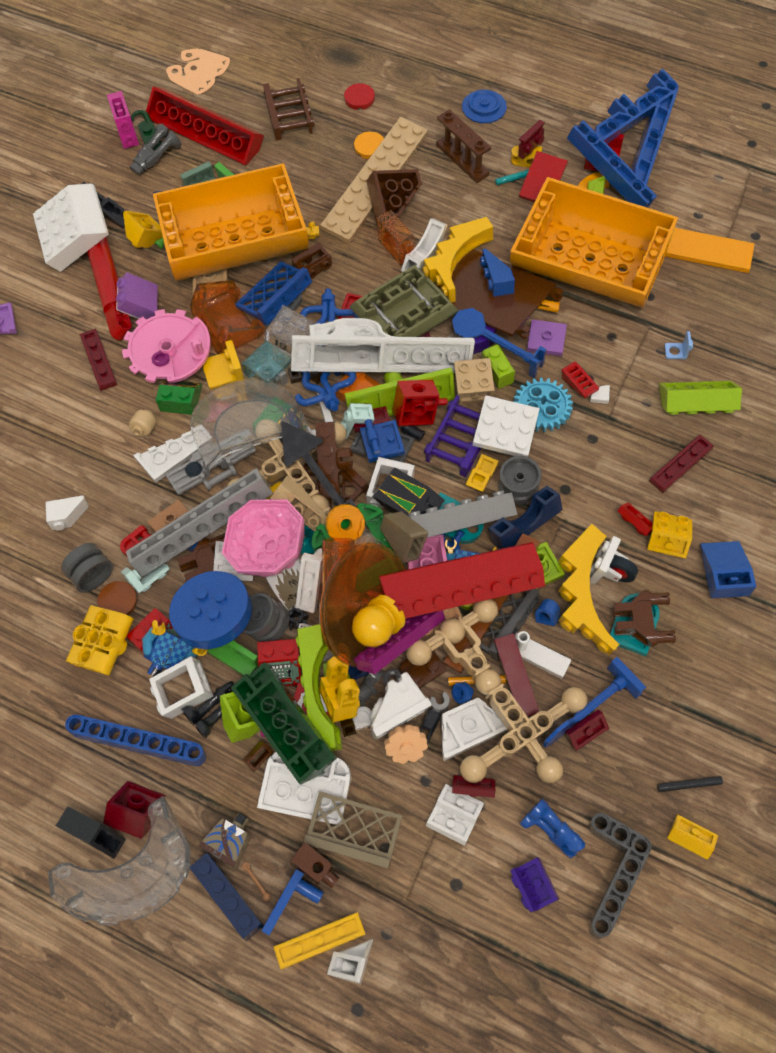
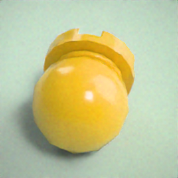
[352,595,405,648]

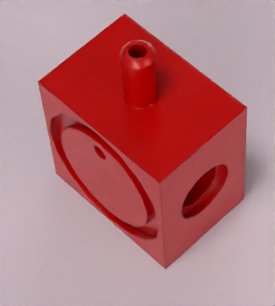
[392,379,448,426]

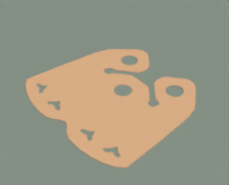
[166,48,230,95]

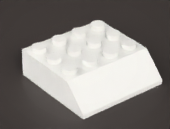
[33,184,109,272]

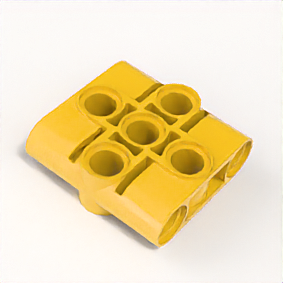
[66,605,134,676]

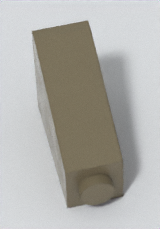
[380,511,428,564]

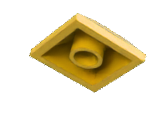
[123,210,163,248]

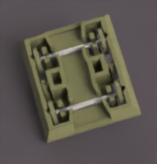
[350,265,459,337]

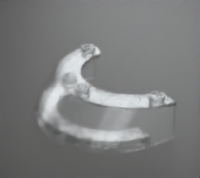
[47,796,191,925]

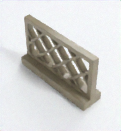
[304,791,403,868]

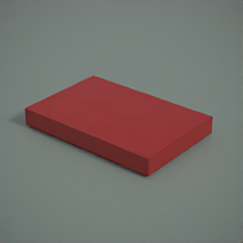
[519,151,568,202]

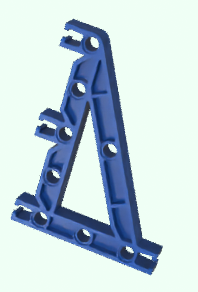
[567,69,679,208]

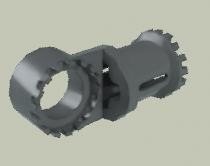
[359,670,385,707]

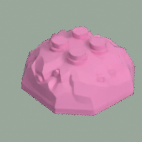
[222,499,304,577]

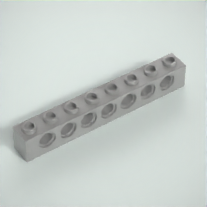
[126,468,273,577]

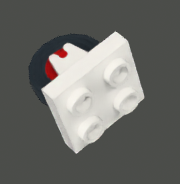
[590,536,638,585]

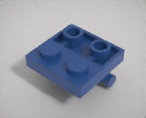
[360,419,405,463]

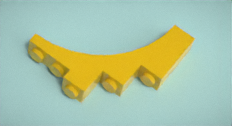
[422,217,493,303]
[558,524,619,655]

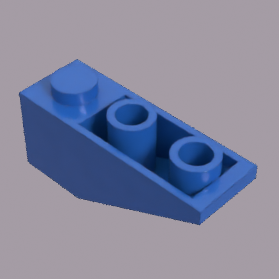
[480,249,515,297]

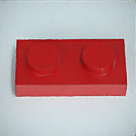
[617,502,653,536]

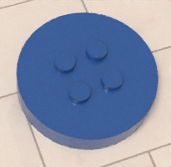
[169,571,252,649]

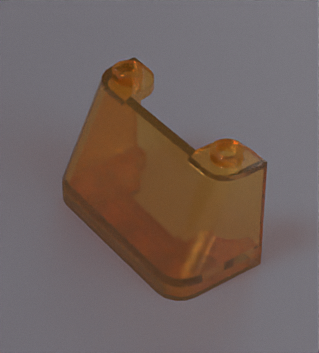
[190,280,265,354]

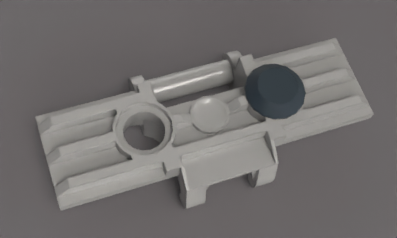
[165,431,256,495]

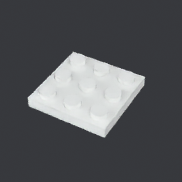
[472,395,539,457]

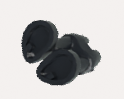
[181,681,235,739]

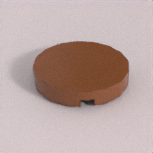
[97,581,138,616]

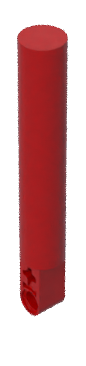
[87,237,132,341]

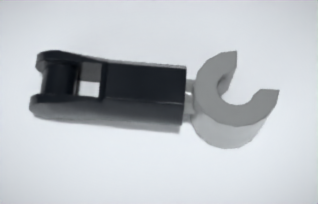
[420,692,450,745]

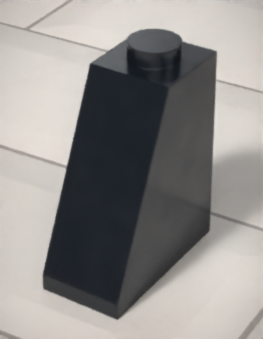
[55,806,126,859]

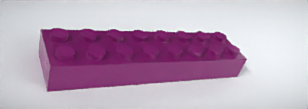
[354,610,445,674]

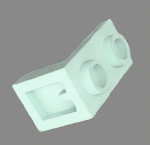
[340,403,375,439]
[121,563,170,593]

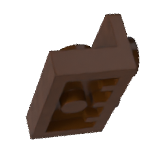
[399,649,447,689]

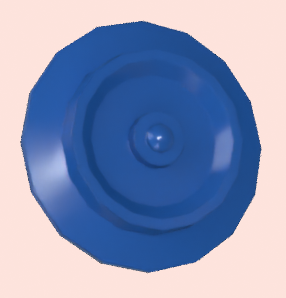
[462,90,507,124]

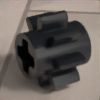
[288,606,309,631]

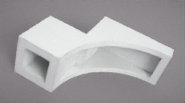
[401,218,447,272]

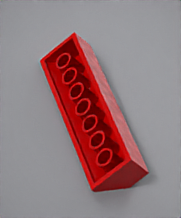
[146,86,264,165]
[379,542,545,619]

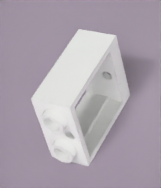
[366,457,415,509]
[149,657,213,719]

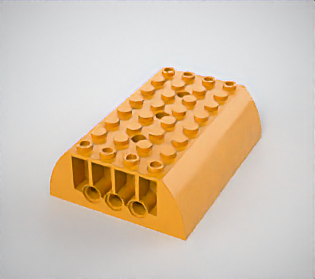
[153,163,309,281]
[510,177,678,308]

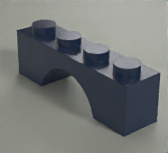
[488,485,563,549]
[189,853,264,942]

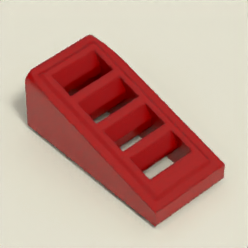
[562,362,599,398]

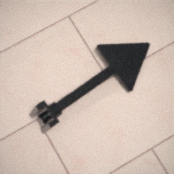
[281,421,356,507]

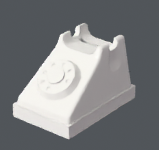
[370,672,432,741]

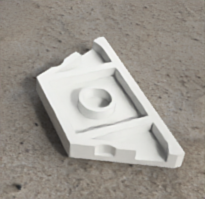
[441,698,508,761]

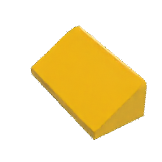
[668,814,718,859]

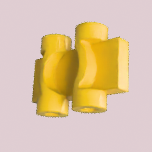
[306,222,320,239]

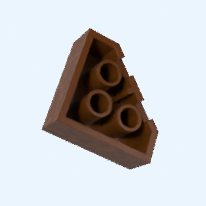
[366,169,422,226]

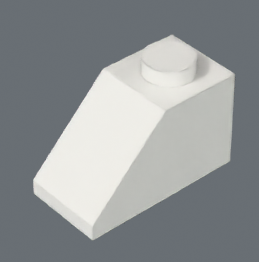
[46,496,89,530]

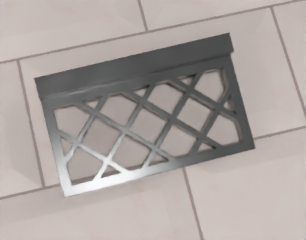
[479,589,540,662]

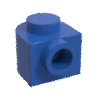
[535,599,561,626]

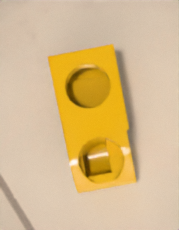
[511,146,542,168]

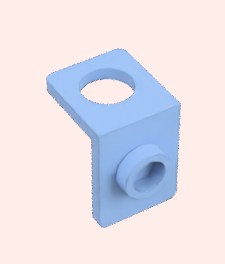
[664,331,693,359]

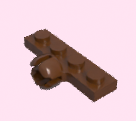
[315,422,353,498]

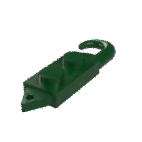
[131,110,161,151]

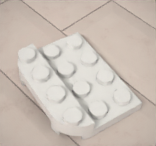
[257,752,352,825]

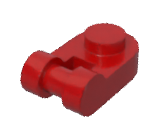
[120,525,152,557]

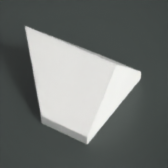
[327,939,373,985]

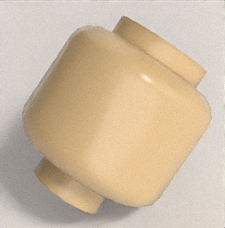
[129,410,156,437]

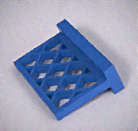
[235,261,312,326]

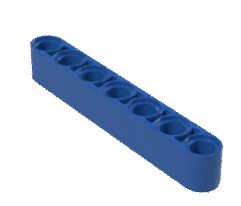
[65,715,206,766]

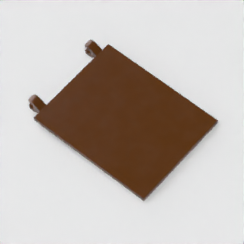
[434,249,563,339]

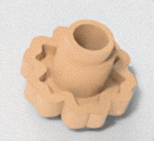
[384,724,428,764]

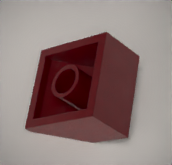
[103,781,166,839]

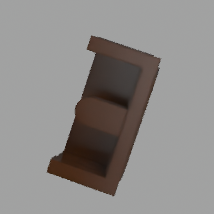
[292,242,332,279]

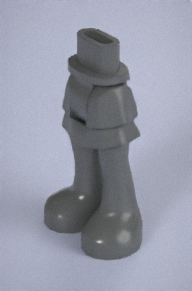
[129,124,182,175]

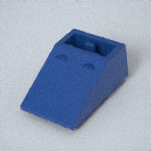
[700,541,756,598]

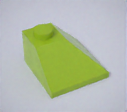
[220,692,260,743]

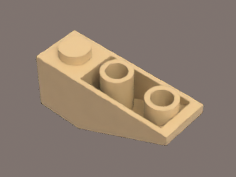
[270,476,327,532]

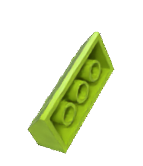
[659,381,742,415]

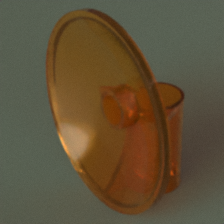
[320,538,405,667]

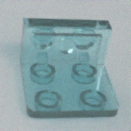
[242,340,291,383]

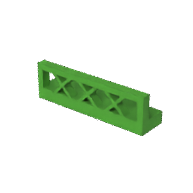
[207,640,259,676]

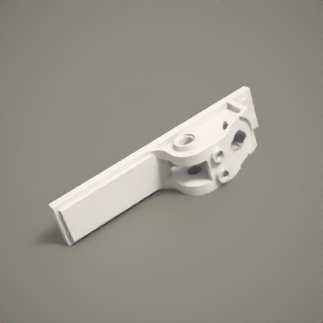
[291,318,475,373]

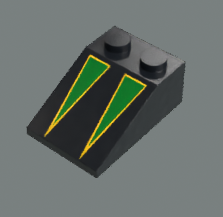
[372,467,445,517]

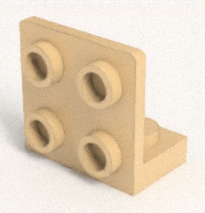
[454,358,495,403]

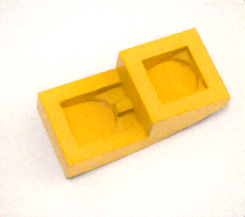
[466,454,499,493]

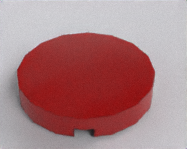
[344,83,375,110]

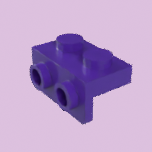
[510,857,559,912]

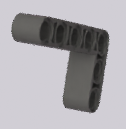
[588,813,651,939]

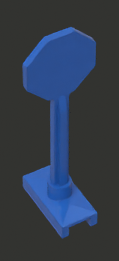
[452,308,546,378]
[543,657,646,748]

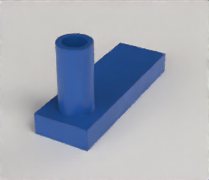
[261,869,324,936]

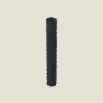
[657,776,723,792]

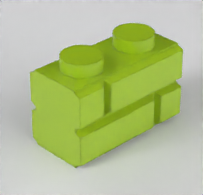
[482,345,515,389]

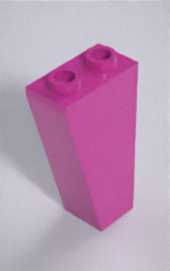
[107,91,139,149]

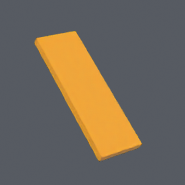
[665,228,755,273]

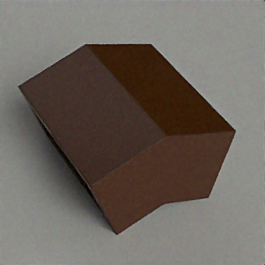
[242,741,273,772]

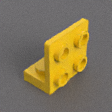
[203,340,244,389]
[647,511,692,558]

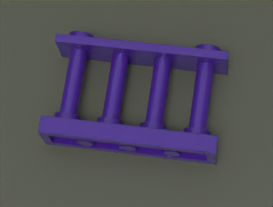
[424,395,481,477]

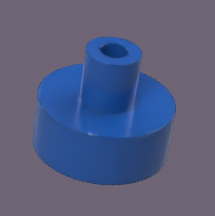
[452,682,474,704]

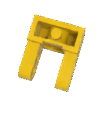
[319,655,360,723]

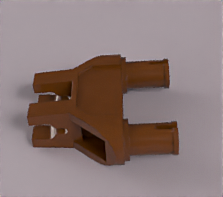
[177,533,225,582]
[612,590,676,647]

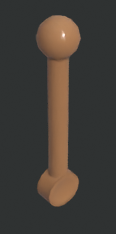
[241,862,271,901]

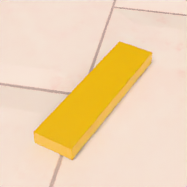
[274,912,366,970]

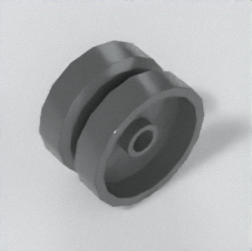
[498,456,542,505]
[61,543,113,593]
[243,593,290,642]

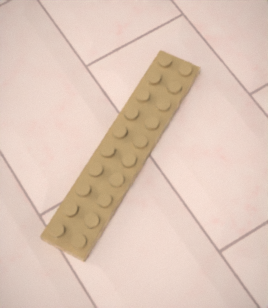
[320,116,428,244]

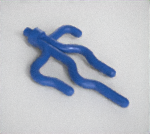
[300,289,359,376]
[295,371,356,411]

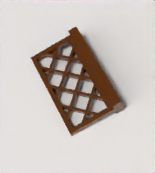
[293,451,369,510]

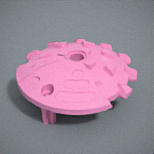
[122,309,211,383]

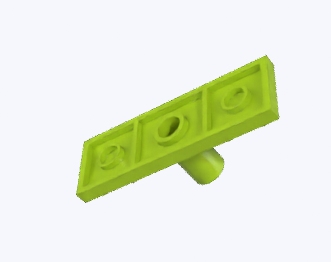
[344,367,455,416]

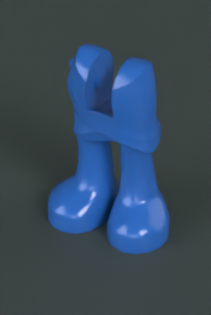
[520,798,585,858]

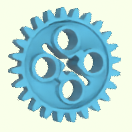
[513,378,573,432]

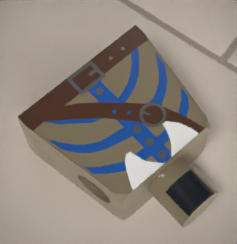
[199,813,250,871]

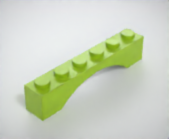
[296,624,342,751]

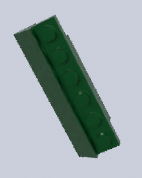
[231,662,338,785]

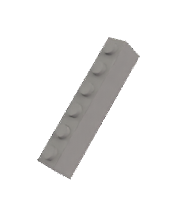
[408,490,517,538]

